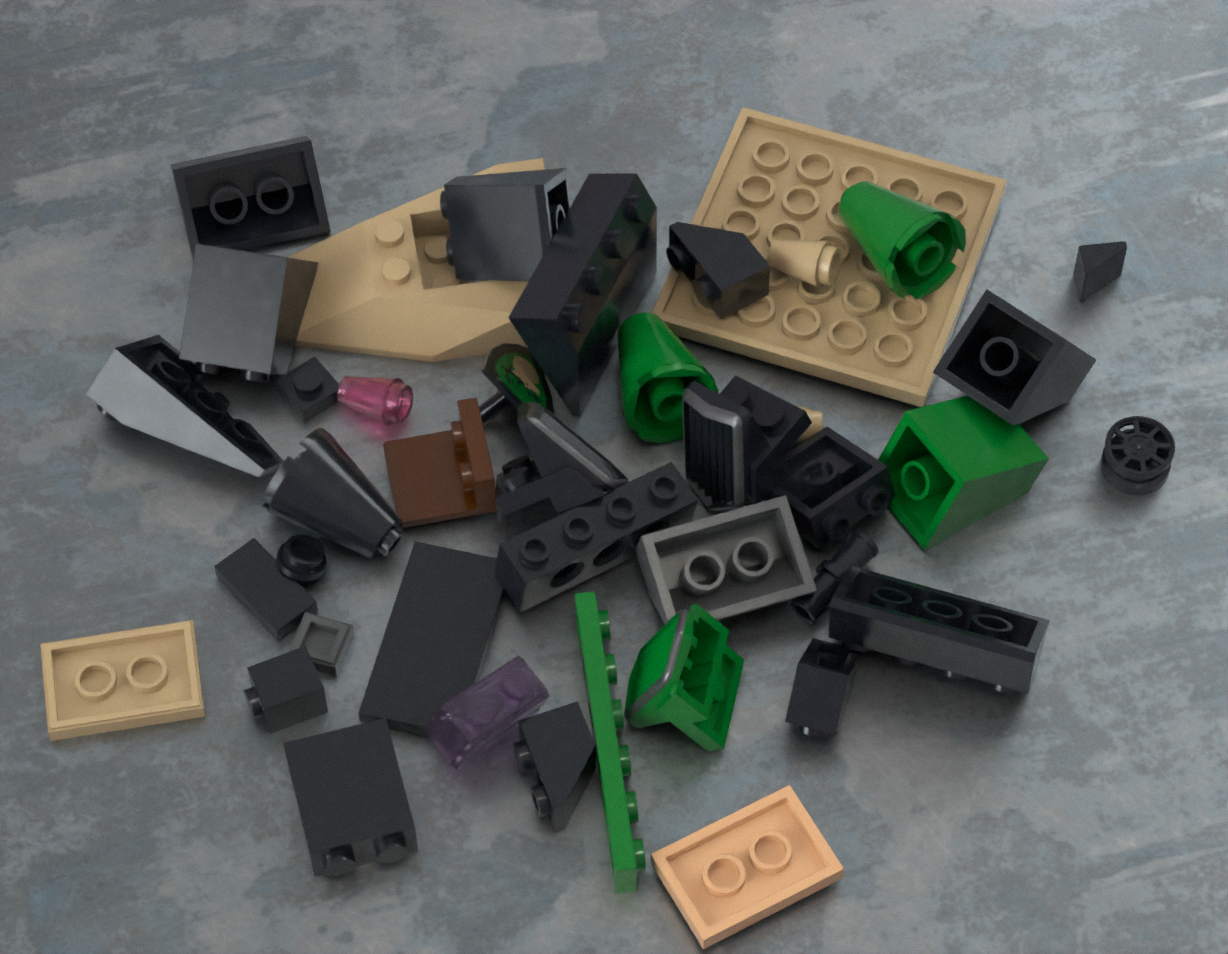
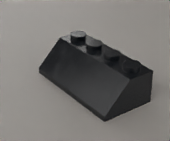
[829,566,1050,694]

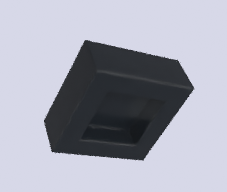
[275,356,344,423]

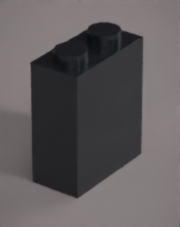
[283,718,418,877]

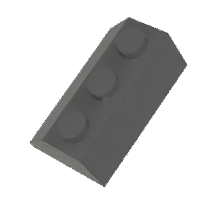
[635,495,817,624]

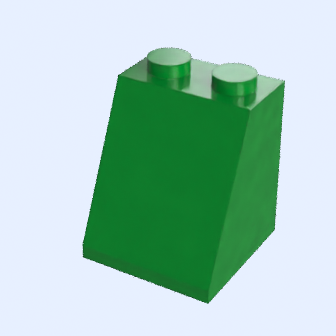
[878,395,1049,550]

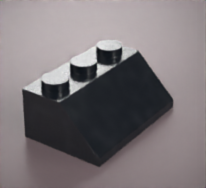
[170,136,331,260]

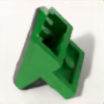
[624,604,744,752]

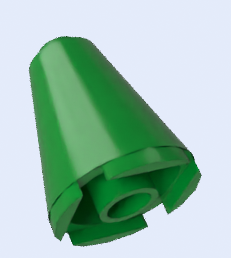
[838,181,966,299]
[617,312,719,443]

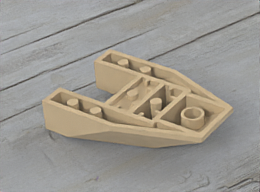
[288,158,545,362]

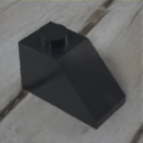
[785,638,862,737]

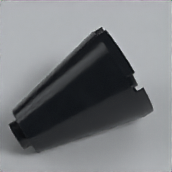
[262,428,404,559]

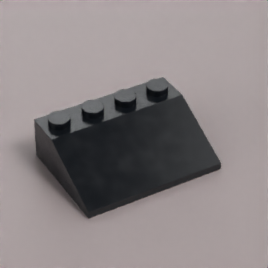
[508,173,657,415]

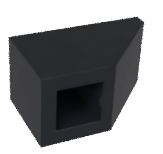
[666,222,770,319]
[513,701,596,833]

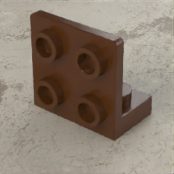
[383,397,497,528]

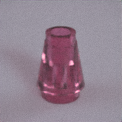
[337,375,413,426]

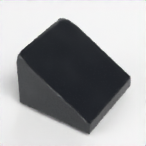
[1073,241,1127,300]

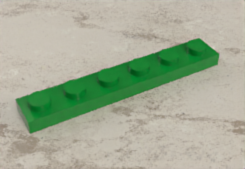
[575,591,646,894]

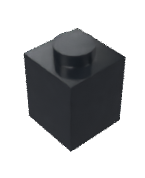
[243,646,328,734]

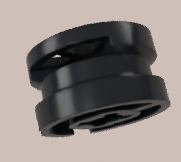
[1101,416,1175,495]

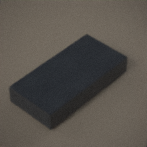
[214,538,318,640]

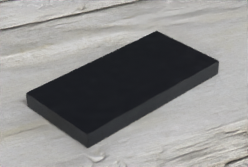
[358,541,506,743]

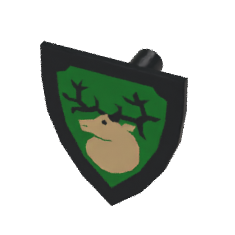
[479,343,554,426]

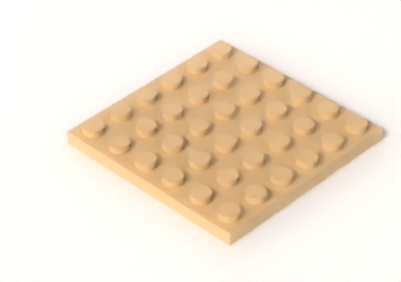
[652,107,1007,407]

